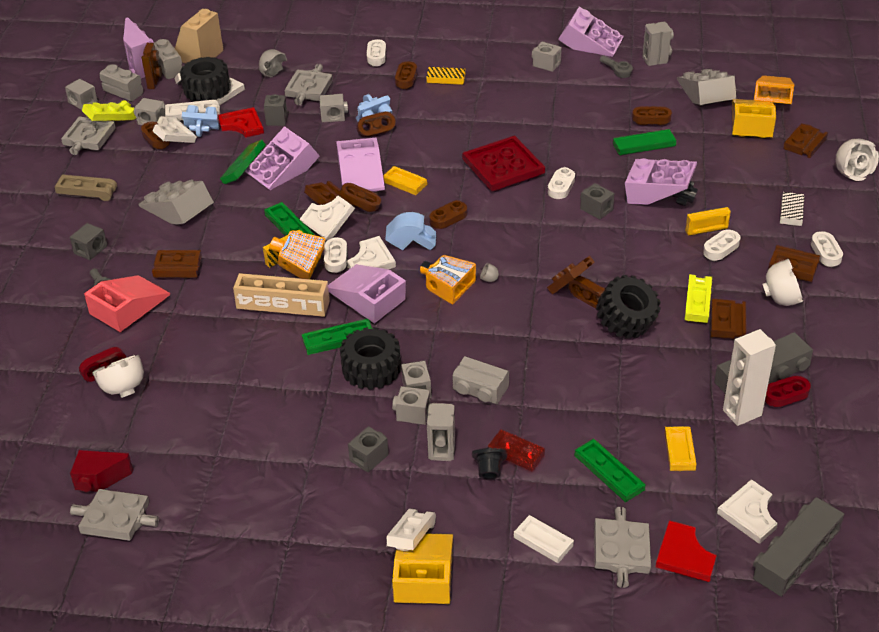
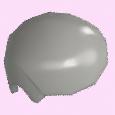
[259,49,287,78]

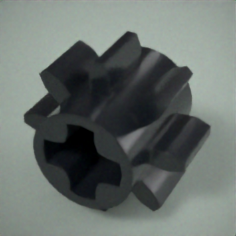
[673,181,698,206]

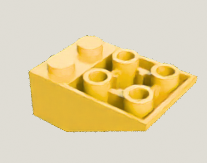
[732,99,776,138]
[392,534,453,604]

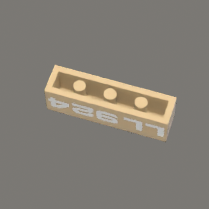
[233,273,330,317]

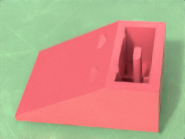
[84,275,170,332]

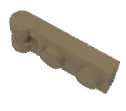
[55,175,117,201]

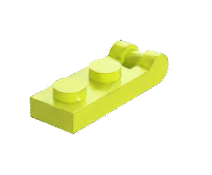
[82,100,136,121]
[685,274,712,323]

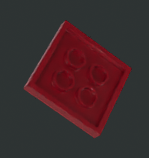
[462,135,545,191]

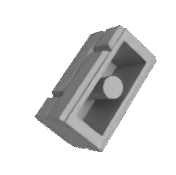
[642,22,674,66]
[154,39,182,79]
[99,64,143,101]
[453,356,509,404]
[427,403,455,461]

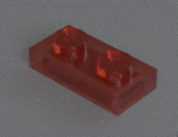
[488,429,545,472]

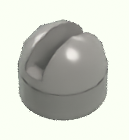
[480,263,499,282]

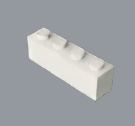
[723,329,776,426]

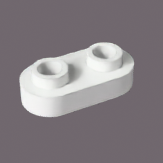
[367,40,386,67]
[548,167,575,199]
[703,230,740,261]
[811,232,843,267]
[324,238,347,273]

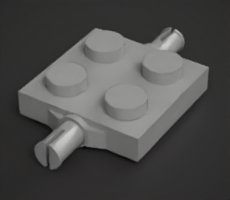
[285,64,333,105]
[61,117,116,155]
[70,489,159,541]
[594,507,651,588]

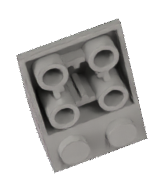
[677,69,736,105]
[138,180,214,224]

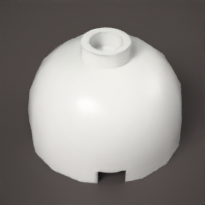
[835,139,879,181]
[763,259,803,306]
[93,355,144,397]

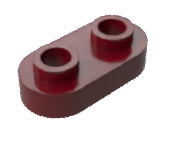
[79,347,127,382]
[765,376,811,407]

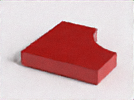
[218,107,264,138]
[656,521,717,582]

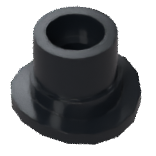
[472,447,507,479]

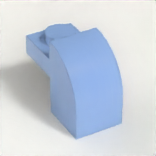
[385,212,436,250]

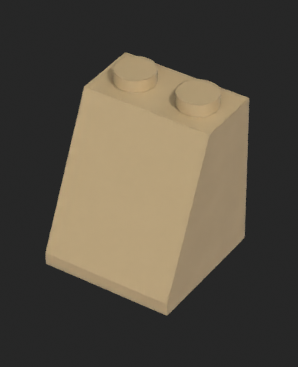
[175,9,223,63]

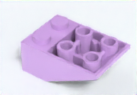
[558,7,624,57]
[123,17,154,78]
[245,126,320,190]
[336,138,385,192]
[625,158,697,205]
[328,264,406,323]

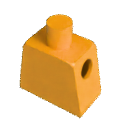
[754,76,794,104]

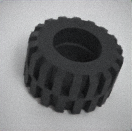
[180,57,231,101]
[596,275,661,339]
[340,327,401,390]

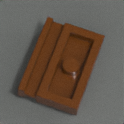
[141,43,162,89]
[783,123,828,158]
[304,181,353,206]
[768,245,820,282]
[152,250,202,277]
[547,255,595,294]
[711,299,746,339]

